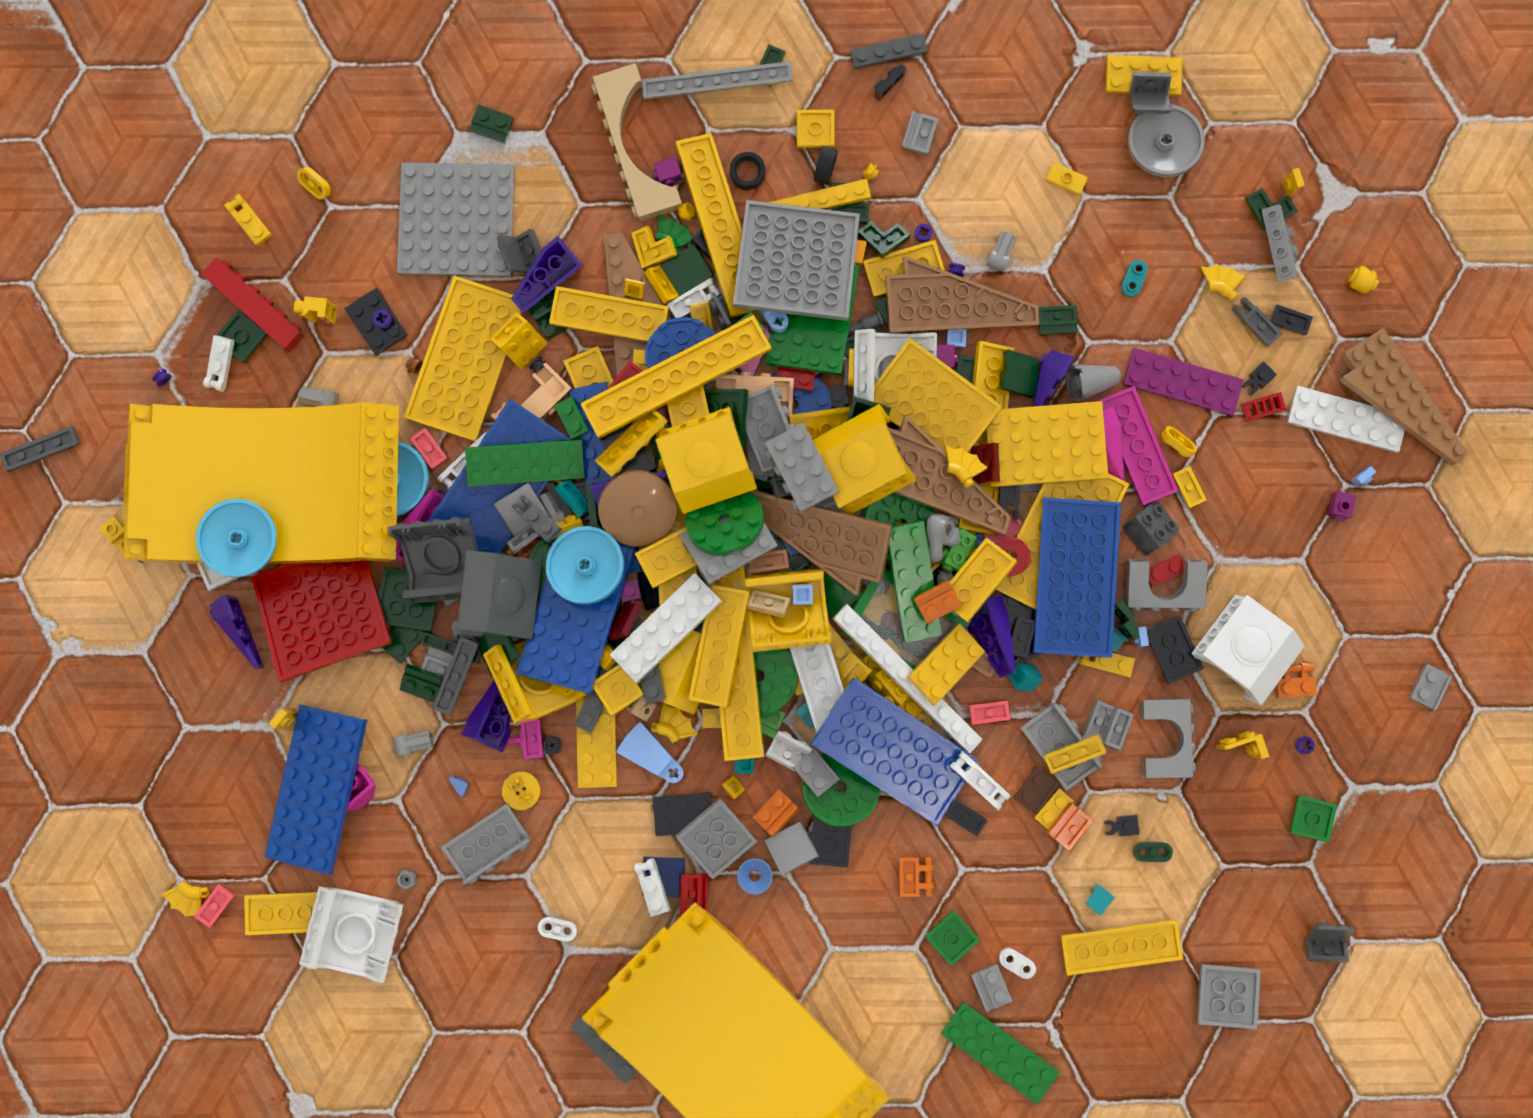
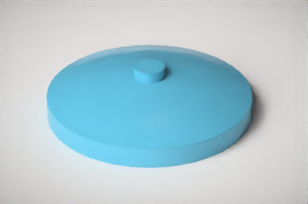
[397,441,429,517]
[196,499,278,578]
[546,526,625,604]

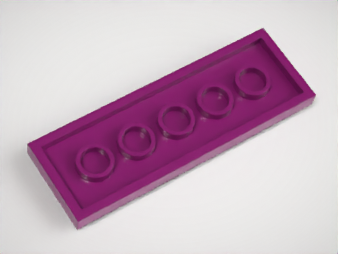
[1123,348,1244,417]

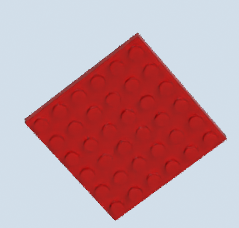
[251,560,392,683]

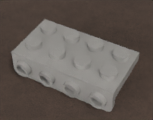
[746,384,794,473]
[764,423,840,514]
[1020,703,1102,791]
[441,803,531,884]

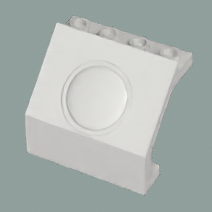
[854,329,937,402]
[1191,594,1305,705]
[299,886,403,983]

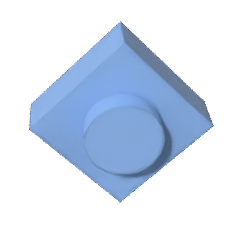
[946,329,967,348]
[1350,466,1376,486]
[793,584,813,605]
[1133,627,1149,647]

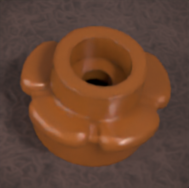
[406,356,423,374]

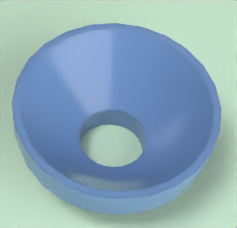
[737,858,773,894]

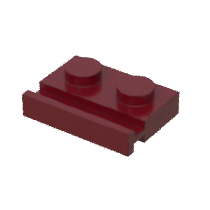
[972,443,1000,485]
[608,601,643,641]

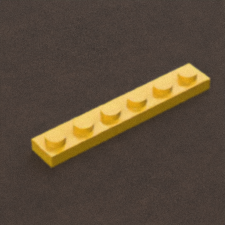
[769,179,871,210]

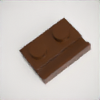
[1013,766,1059,815]

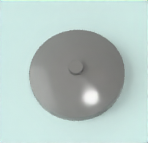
[1127,104,1205,177]

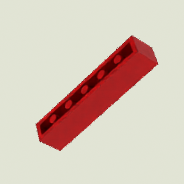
[201,257,304,353]

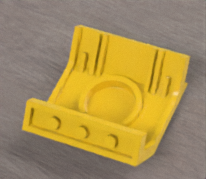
[813,404,916,514]
[655,407,757,514]
[745,569,832,652]
[638,612,701,715]
[483,641,594,724]

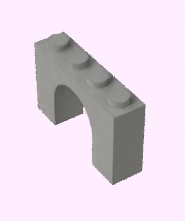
[1124,559,1208,611]
[1140,699,1196,778]

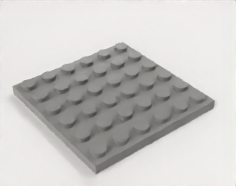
[397,162,515,277]
[733,200,860,321]

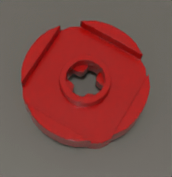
[996,537,1031,576]

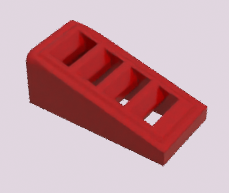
[1241,392,1286,422]

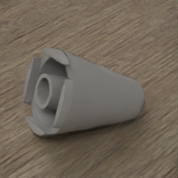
[1065,364,1121,403]

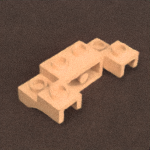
[491,362,572,421]
[716,372,794,414]

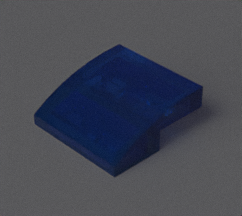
[642,856,685,897]

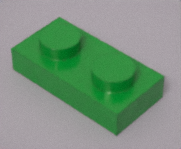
[555,397,589,440]

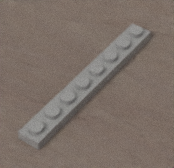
[642,61,793,100]

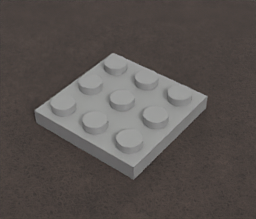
[675,798,757,879]
[1197,964,1261,1029]

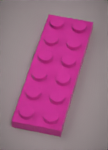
[1098,386,1178,506]

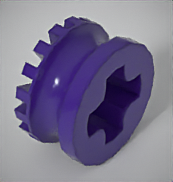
[915,224,932,243]
[948,263,966,277]
[373,310,392,329]
[152,369,172,387]
[1295,736,1315,754]

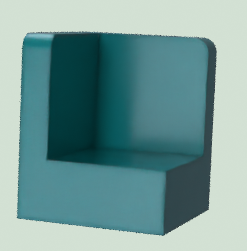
[1008,662,1044,691]
[795,702,814,728]
[1085,883,1115,916]

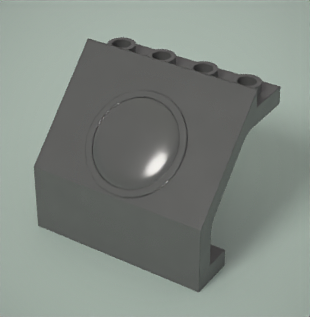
[387,517,479,604]
[457,550,542,640]

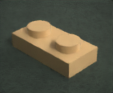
[747,590,791,618]

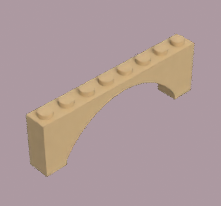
[591,63,682,222]

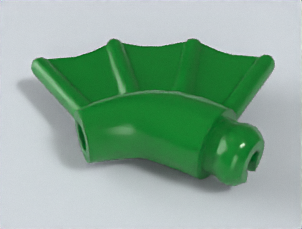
[655,215,693,254]

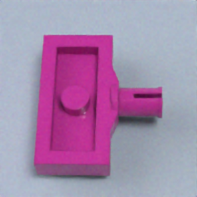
[508,718,544,759]

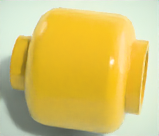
[1348,266,1379,294]

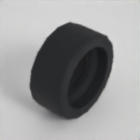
[814,146,838,185]
[730,152,765,191]

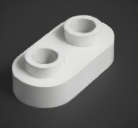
[538,917,577,942]
[999,948,1036,979]

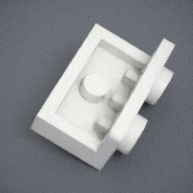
[765,731,812,771]

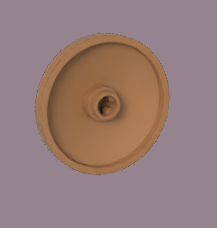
[598,470,677,546]

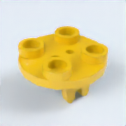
[502,772,541,810]

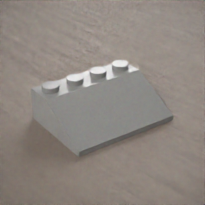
[679,517,778,586]

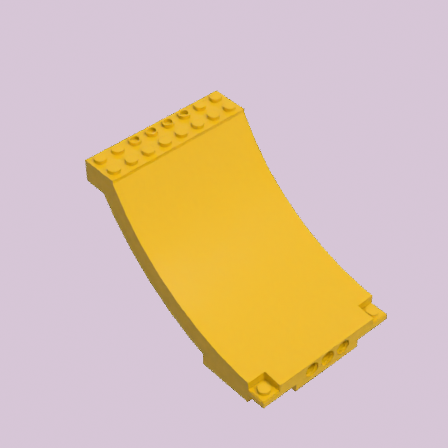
[123,402,399,564]
[582,902,890,1118]

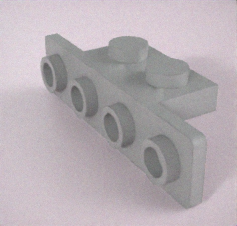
[1262,204,1299,282]

